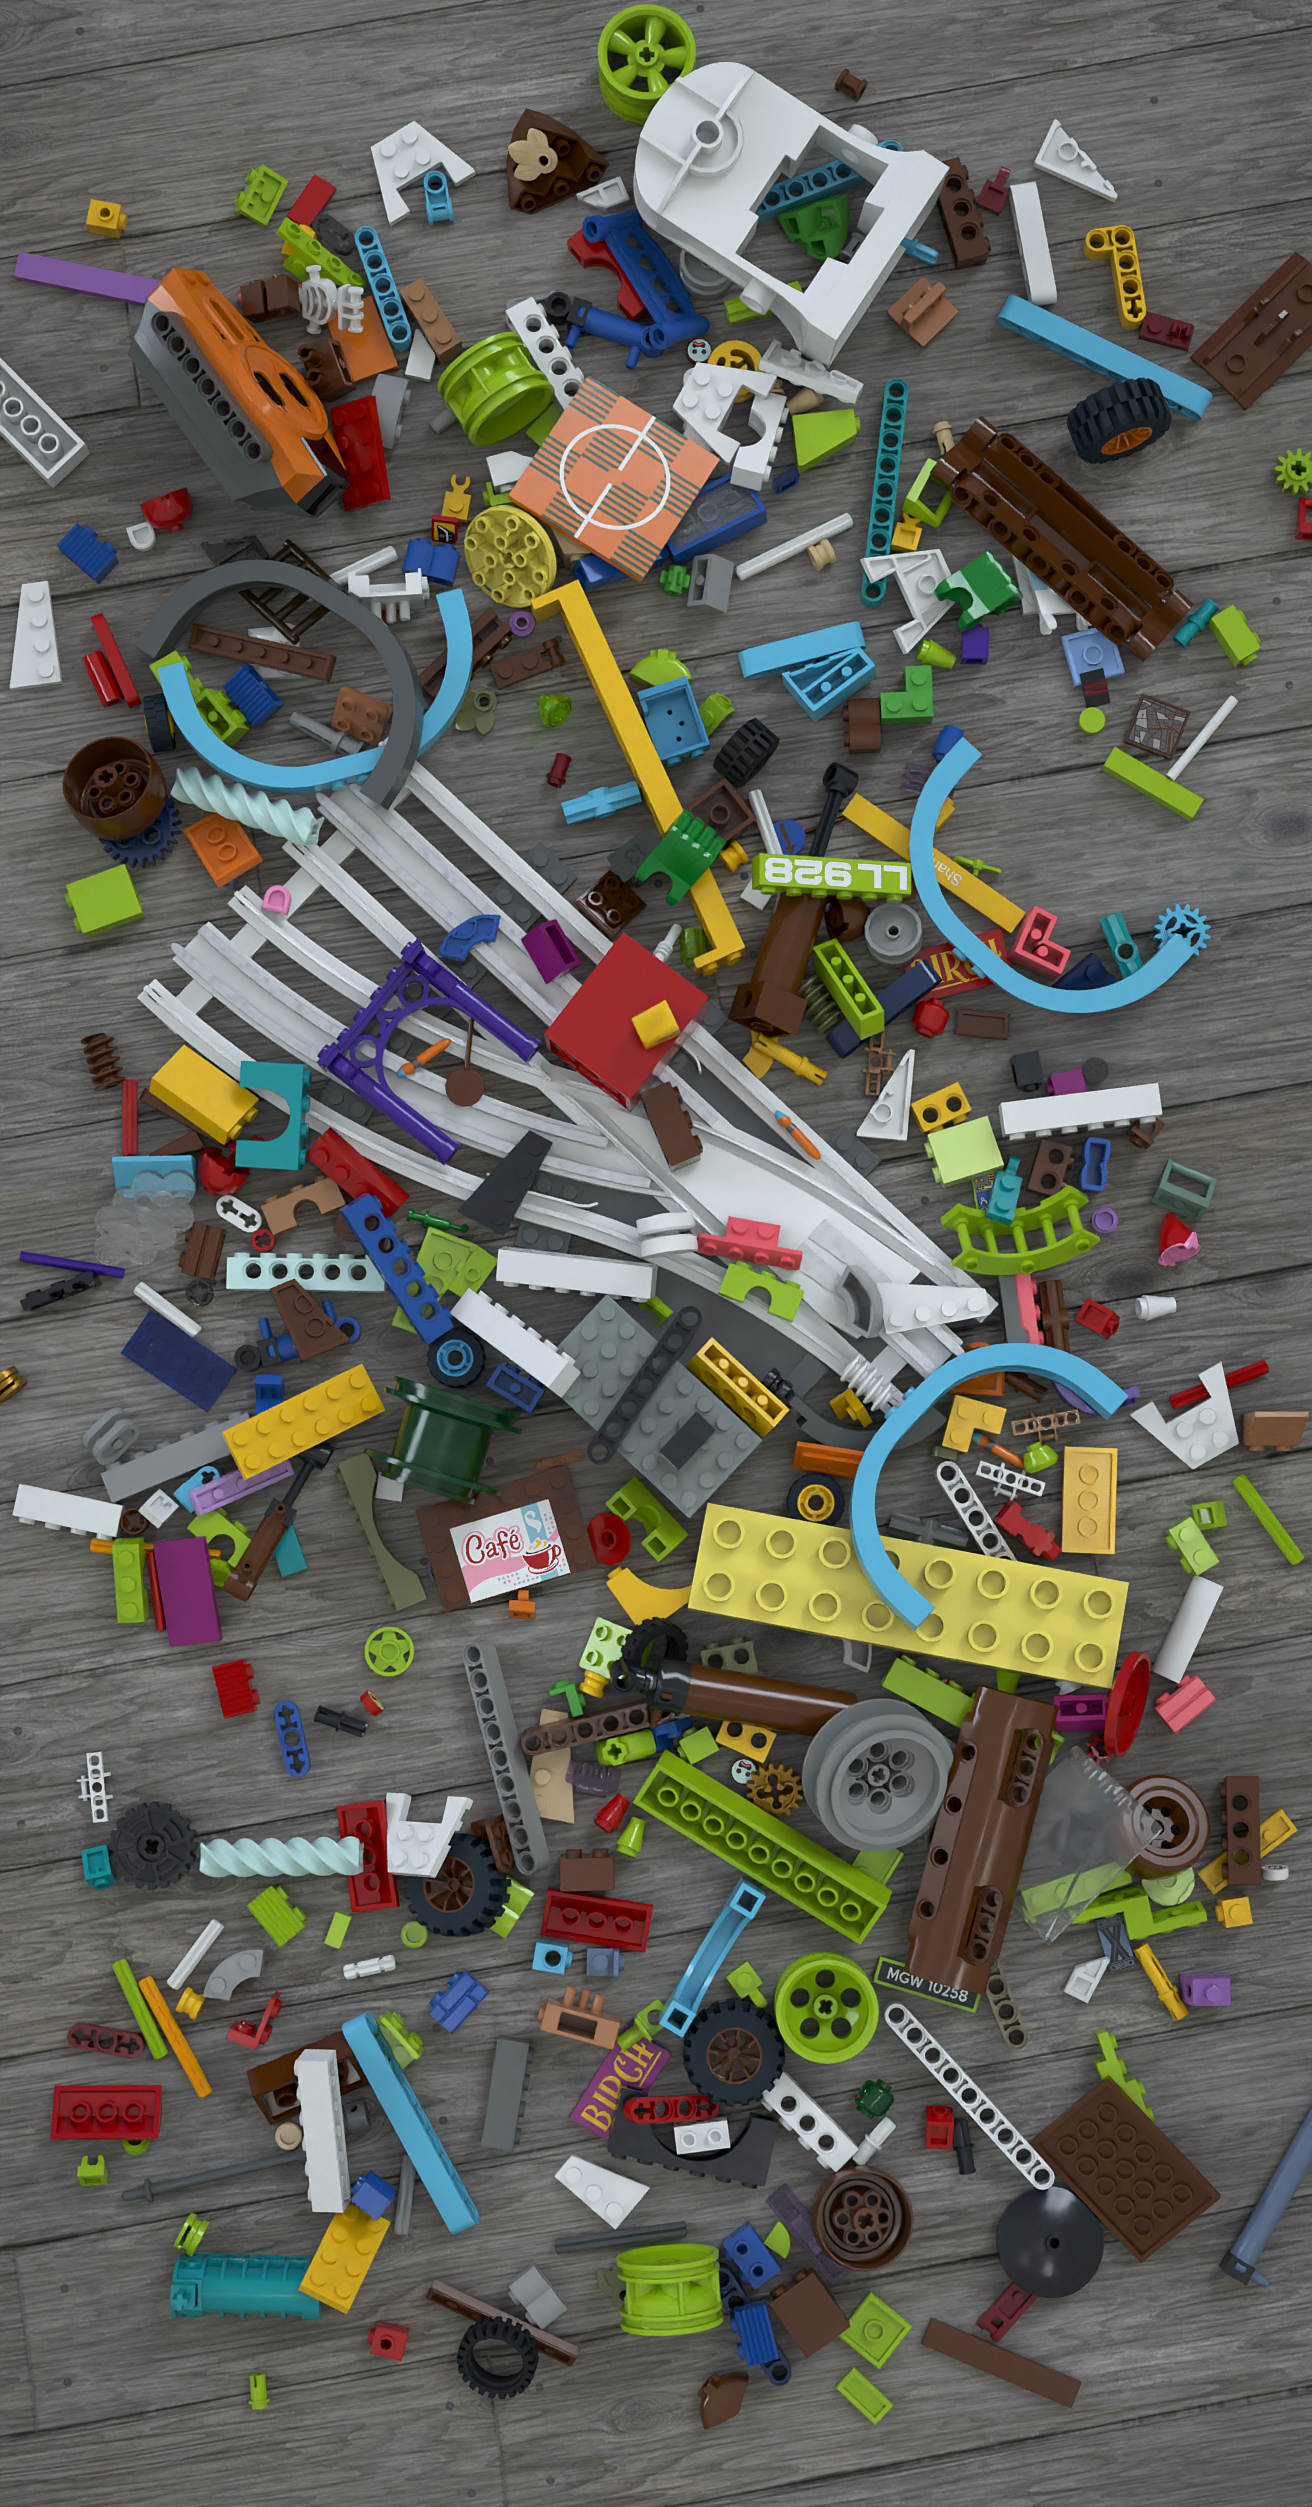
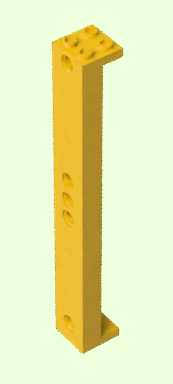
[530,580,745,978]

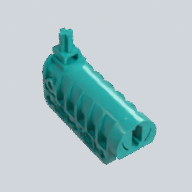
[170,2253,323,2320]

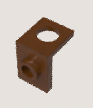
[1125,1118,1165,1149]

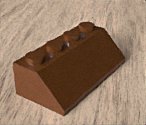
[246,2031,370,2125]

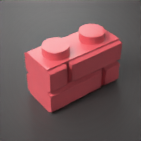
[1153,1674,1216,1734]

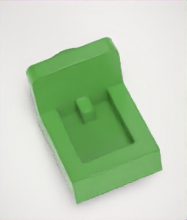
[549,1679,587,1717]

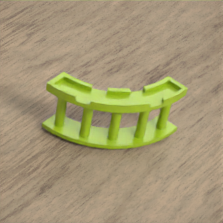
[940,1185,1100,1275]

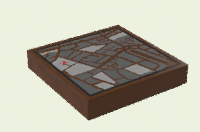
[1123,693,1191,761]

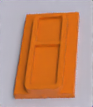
[792,1441,865,1478]

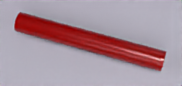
[146,1550,167,1630]

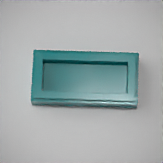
[274,1523,308,1577]

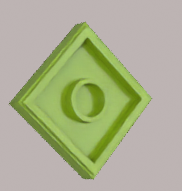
[839,2291,912,2369]

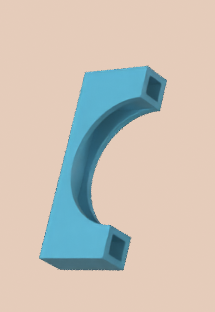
[659,1876,766,2037]

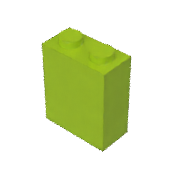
[64,864,146,938]

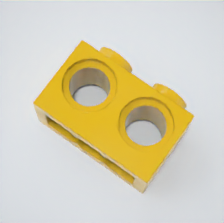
[910,1082,972,1135]
[715,1721,777,1763]

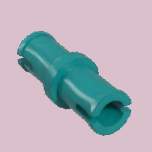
[1172,598,1219,648]

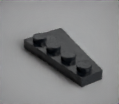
[457,1130,553,1236]

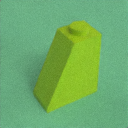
[791,408,861,474]

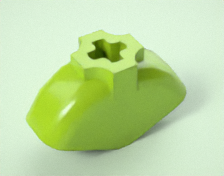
[629,649,693,688]
[595,1729,656,1766]

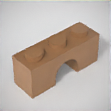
[399,278,463,365]
[261,1174,347,1237]

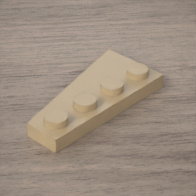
[529,1708,575,1823]

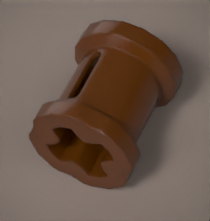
[835,68,868,102]

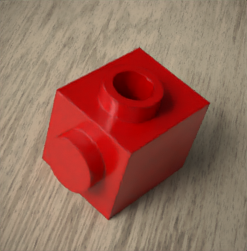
[367,2321,410,2361]

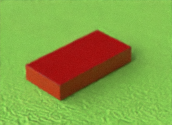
[286,174,337,228]

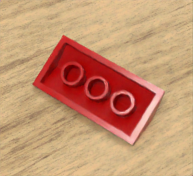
[336,1800,400,1912]
[540,1887,653,1952]
[50,2085,162,2140]

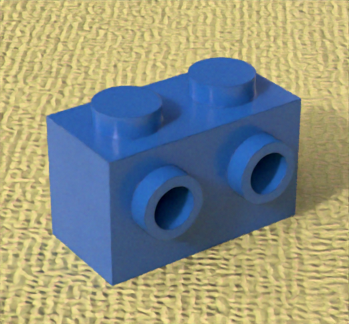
[486,1362,546,1414]
[722,2220,781,2289]

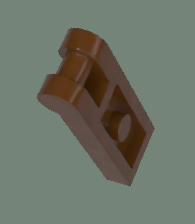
[489,638,566,690]

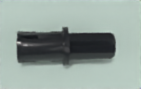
[314,1705,368,1737]
[953,2119,976,2175]

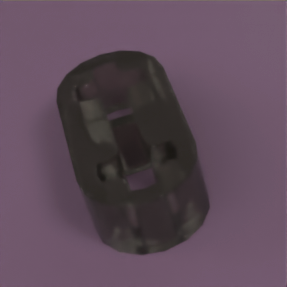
[312,214,356,256]

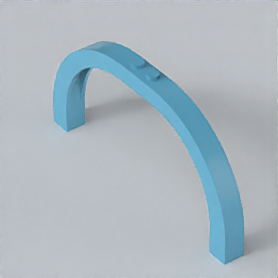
[157,588,473,794]
[909,737,1195,1014]
[849,1343,1129,1631]

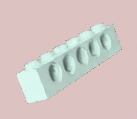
[226,1253,387,1293]

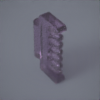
[565,1760,621,1798]

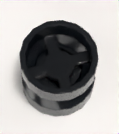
[761,1367,794,1400]

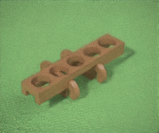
[861,1028,896,1096]
[1010,1408,1081,1444]

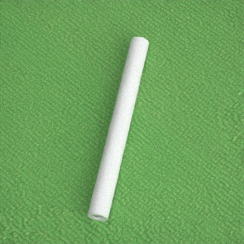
[1166,696,1238,781]

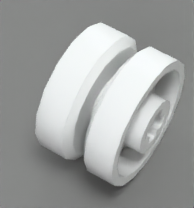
[636,1212,698,1258]

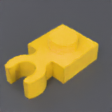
[441,474,472,523]
[890,512,922,553]

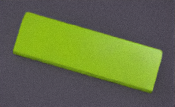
[1102,747,1204,822]

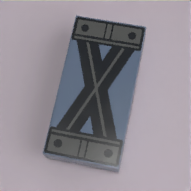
[1094,1913,1136,1973]

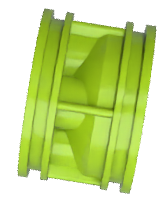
[437,332,555,447]
[774,1951,879,2064]
[616,2243,724,2336]

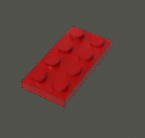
[330,396,391,512]

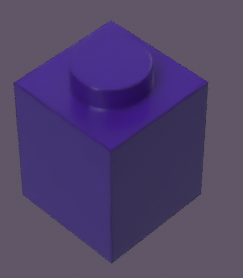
[960,624,989,665]

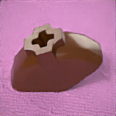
[697,2372,749,2429]

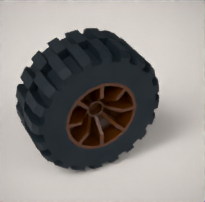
[404,1833,511,1937]
[683,1998,785,2107]

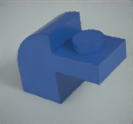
[255,1374,285,1416]

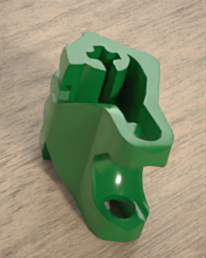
[933,551,1023,632]
[634,809,726,906]

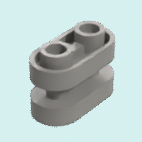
[83,1407,140,1465]

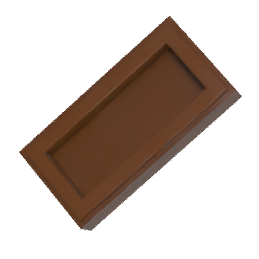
[955,1008,1010,1040]

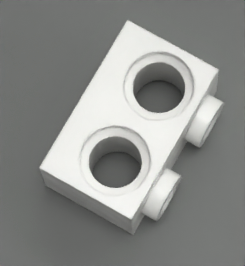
[674,2115,731,2155]

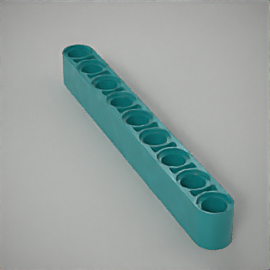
[860,378,908,609]

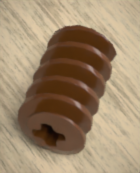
[81,1033,126,1091]

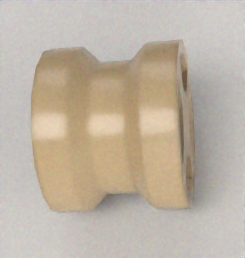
[807,539,837,571]

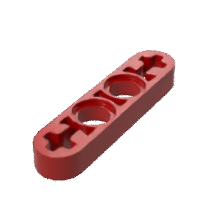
[90,612,142,709]
[623,2094,720,2124]

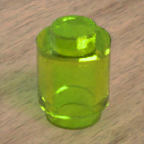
[679,928,706,968]

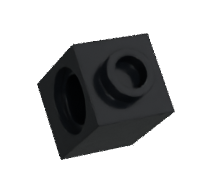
[1010,1051,1044,1092]

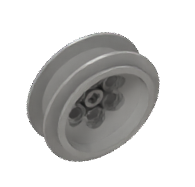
[802,1699,954,1852]

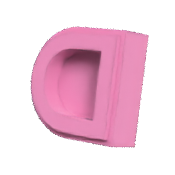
[261,885,292,916]

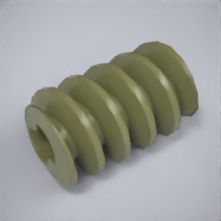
[798,975,844,1034]

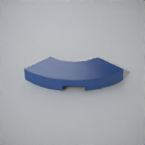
[438,914,501,962]

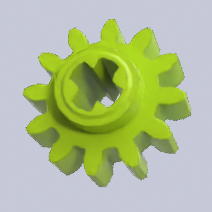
[1273,448,1312,496]

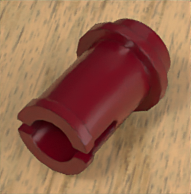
[546,753,572,788]

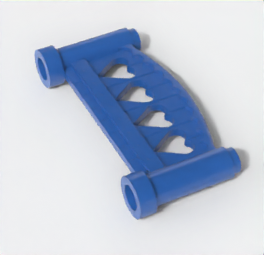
[582,209,710,350]

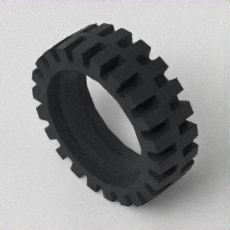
[457,2316,539,2399]

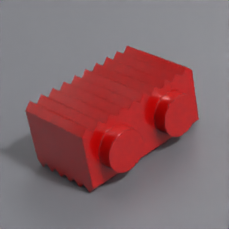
[212,1659,261,1719]

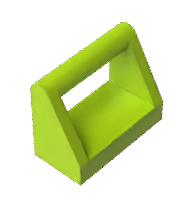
[902,458,953,528]

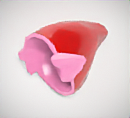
[1158,1212,1201,1266]

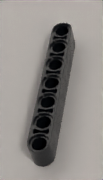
[587,1306,702,1465]

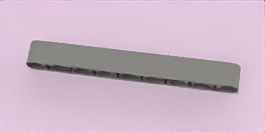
[462,1640,550,1875]

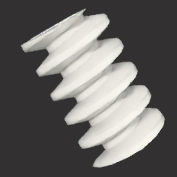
[840,1353,898,1412]

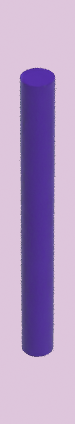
[19,1251,125,1279]

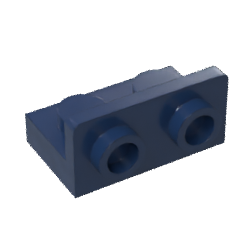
[1051,953,1117,991]

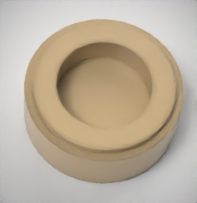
[275,2121,303,2150]

